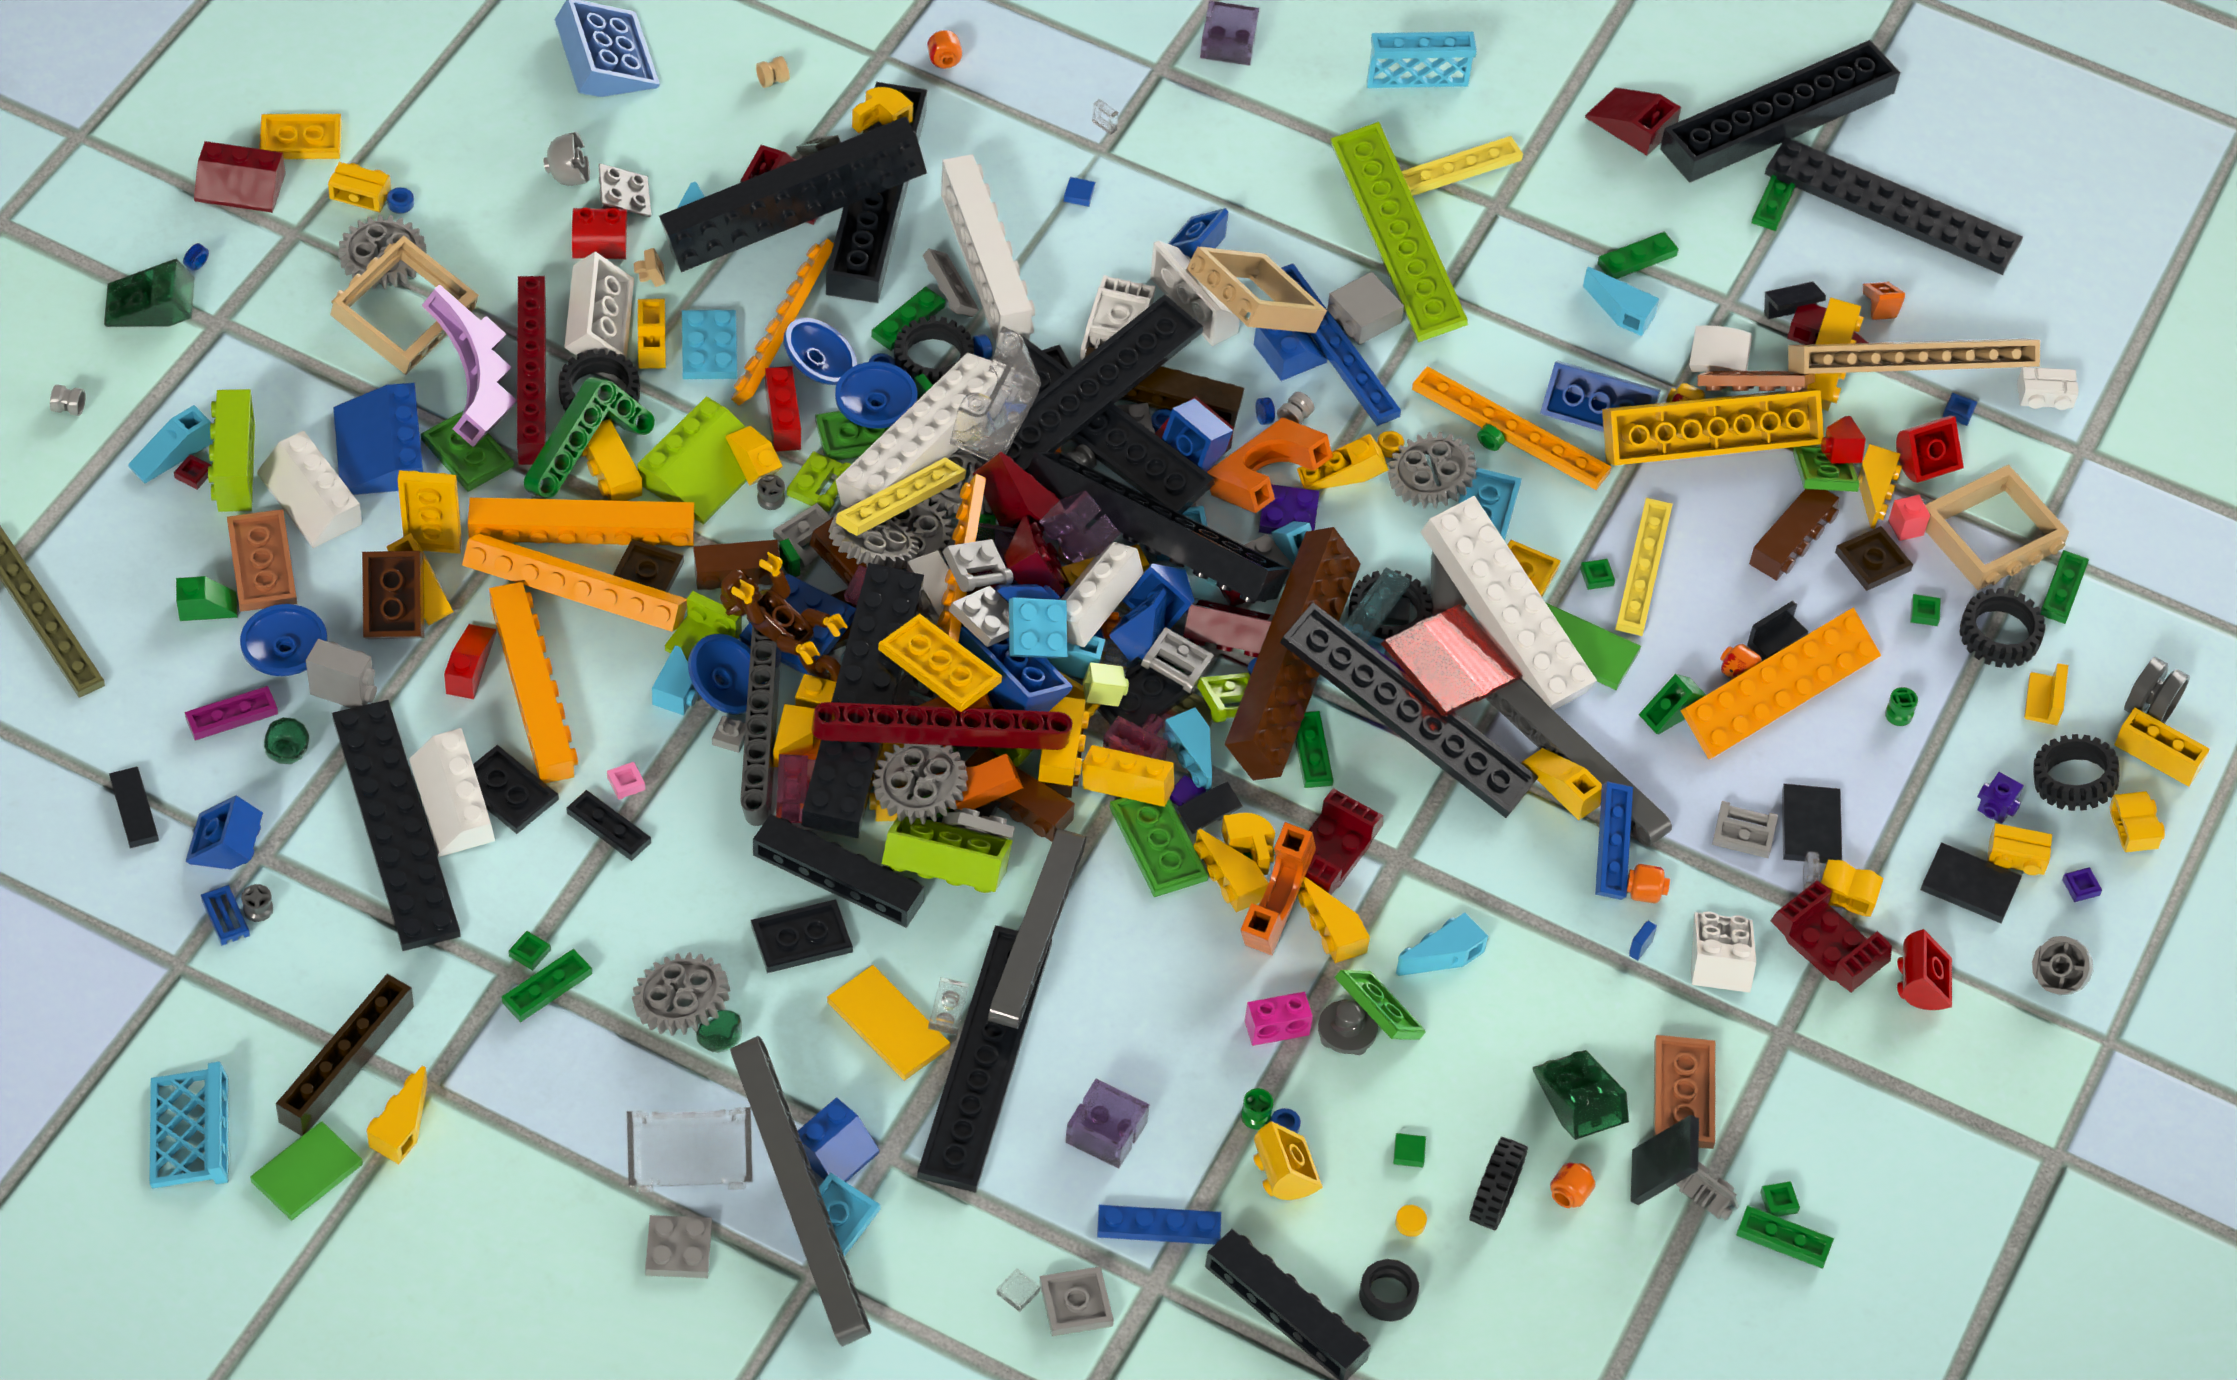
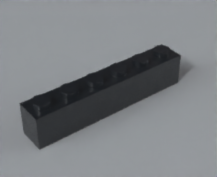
[753,814,924,928]
[1205,1229,1371,1380]

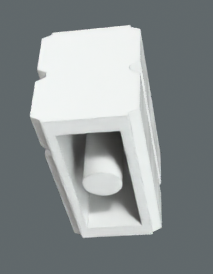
[2017,367,2079,410]

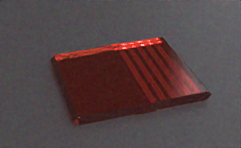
[1381,604,1523,716]

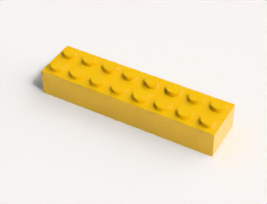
[1602,388,1824,465]

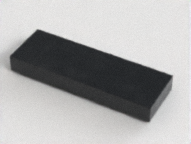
[109,766,159,848]
[566,790,651,861]

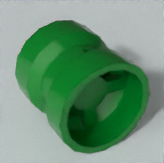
[1885,687,1918,726]
[1241,1088,1274,1130]

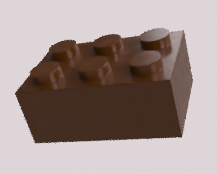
[362,551,425,639]

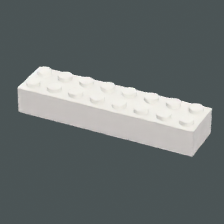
[941,154,1035,351]
[836,352,1015,508]
[1420,496,1597,711]

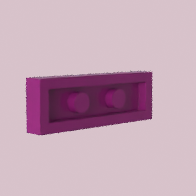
[184,686,278,741]

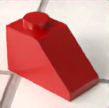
[1821,416,1866,463]

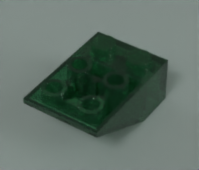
[104,258,195,327]
[1532,1050,1629,1140]

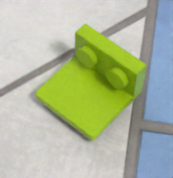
[665,591,742,661]

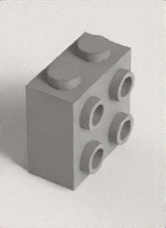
[1327,272,1404,345]
[306,639,377,708]

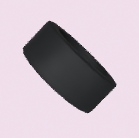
[1359,1259,1419,1322]

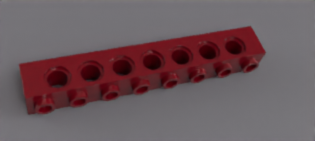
[517,276,546,465]

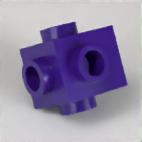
[1977,772,2024,824]

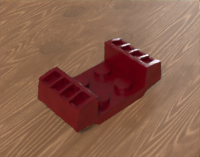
[1304,788,1383,895]
[1770,880,1892,993]

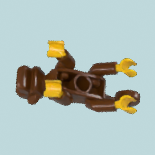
[720,552,848,682]

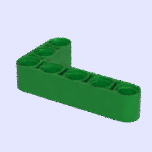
[524,377,655,498]

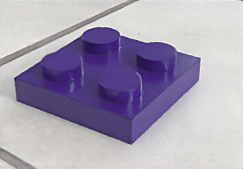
[1259,484,1319,534]

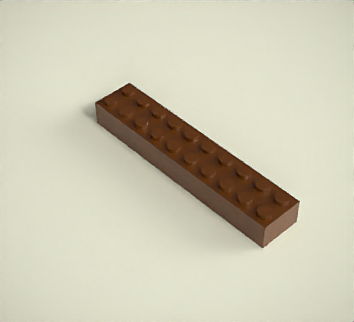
[1224,527,1361,781]

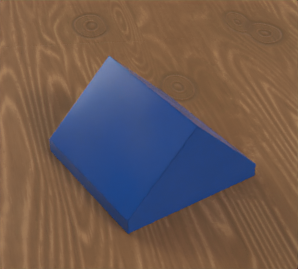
[1168,208,1228,259]
[1122,564,1195,634]

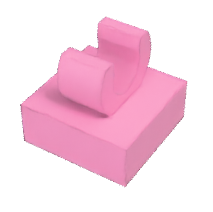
[607,762,645,799]

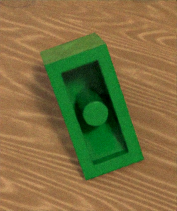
[176,576,237,621]
[1639,674,1706,735]

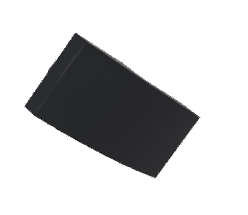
[1177,782,1243,835]

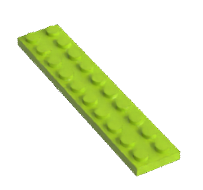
[1330,122,1468,343]

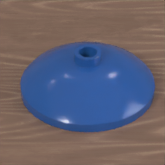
[783,318,857,385]
[835,362,917,428]
[240,604,328,676]
[688,634,765,714]

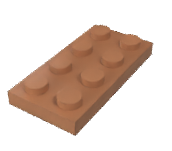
[1698,371,1815,391]
[227,509,297,612]
[1653,1035,1715,1149]

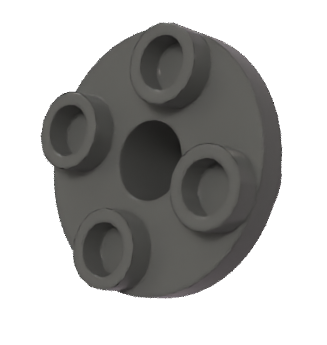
[1318,1000,1378,1055]

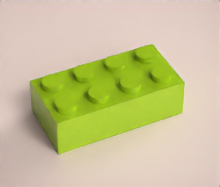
[208,389,255,512]
[882,816,1013,893]

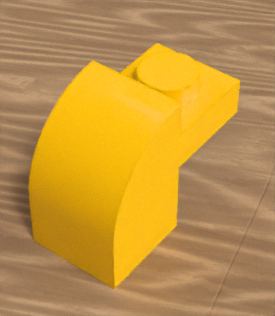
[852,87,913,133]
[1221,813,1275,875]

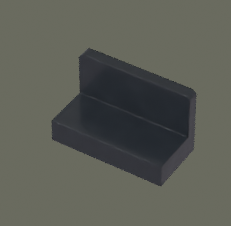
[1764,282,1826,319]
[1747,601,1809,660]

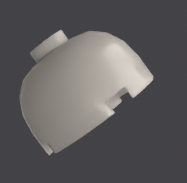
[544,132,590,186]
[2032,936,2093,995]

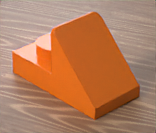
[1863,282,1905,320]

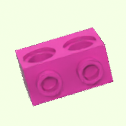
[1245,992,1313,1046]

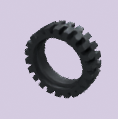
[894,316,974,385]
[559,349,640,424]
[1348,570,1432,650]
[1959,588,2046,668]
[2033,734,2119,811]
[1469,1136,1528,1230]

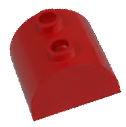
[572,208,628,259]
[1896,416,1964,483]
[1897,929,1952,1010]

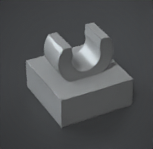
[712,716,746,753]

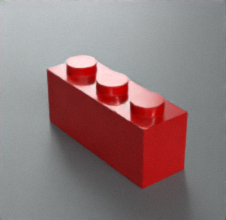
[765,366,801,452]

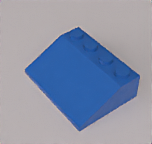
[333,383,423,495]

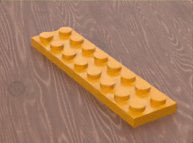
[1680,607,1882,759]

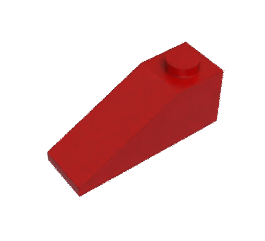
[444,624,497,699]

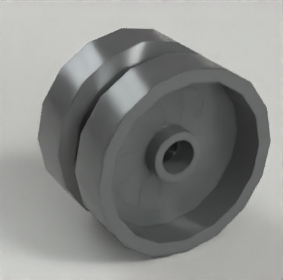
[2124,657,2190,724]

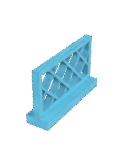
[1366,32,1477,88]
[150,1062,228,1189]

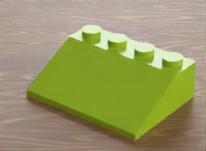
[637,396,747,524]

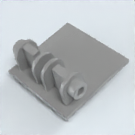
[599,163,651,217]
[1676,1162,1739,1220]

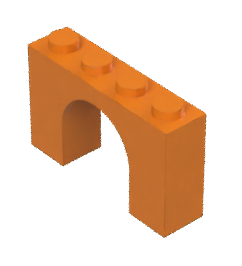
[1207,417,1333,513]
[918,694,1023,810]
[1241,822,1316,955]

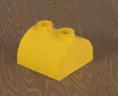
[1253,1121,1323,1200]

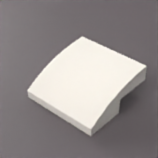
[1689,326,1752,372]

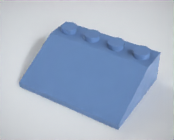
[555,0,660,97]

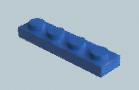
[1595,782,1633,900]
[1097,1205,1221,1245]

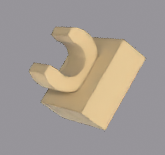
[634,248,665,287]

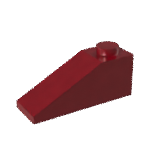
[1787,303,1868,345]

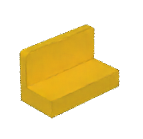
[2024,663,2069,725]

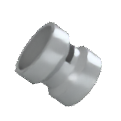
[50,384,86,416]
[1277,392,1314,424]

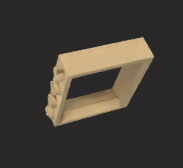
[330,236,479,375]
[1187,247,1327,333]
[1925,464,2069,590]

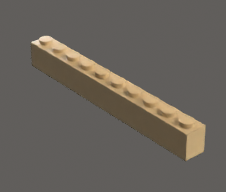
[1788,339,2040,374]

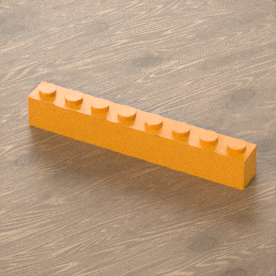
[468,497,695,547]
[462,533,687,632]
[489,581,578,783]

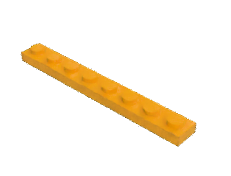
[731,238,834,406]
[1412,366,1612,490]
[937,474,986,642]

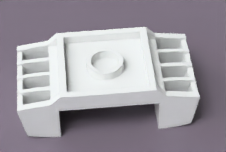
[1080,275,1156,361]

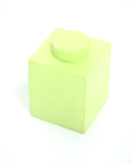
[1082,662,1129,706]

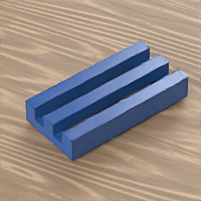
[201,885,250,946]

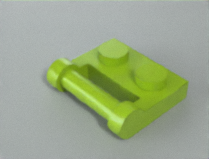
[787,451,852,512]
[1197,673,1250,723]

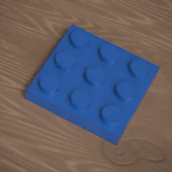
[739,573,856,675]

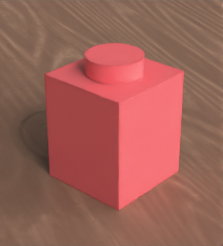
[1888,495,1930,541]

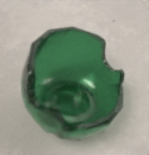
[263,717,310,765]
[695,1010,742,1053]

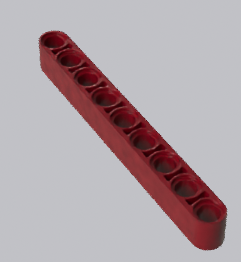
[811,702,1073,750]

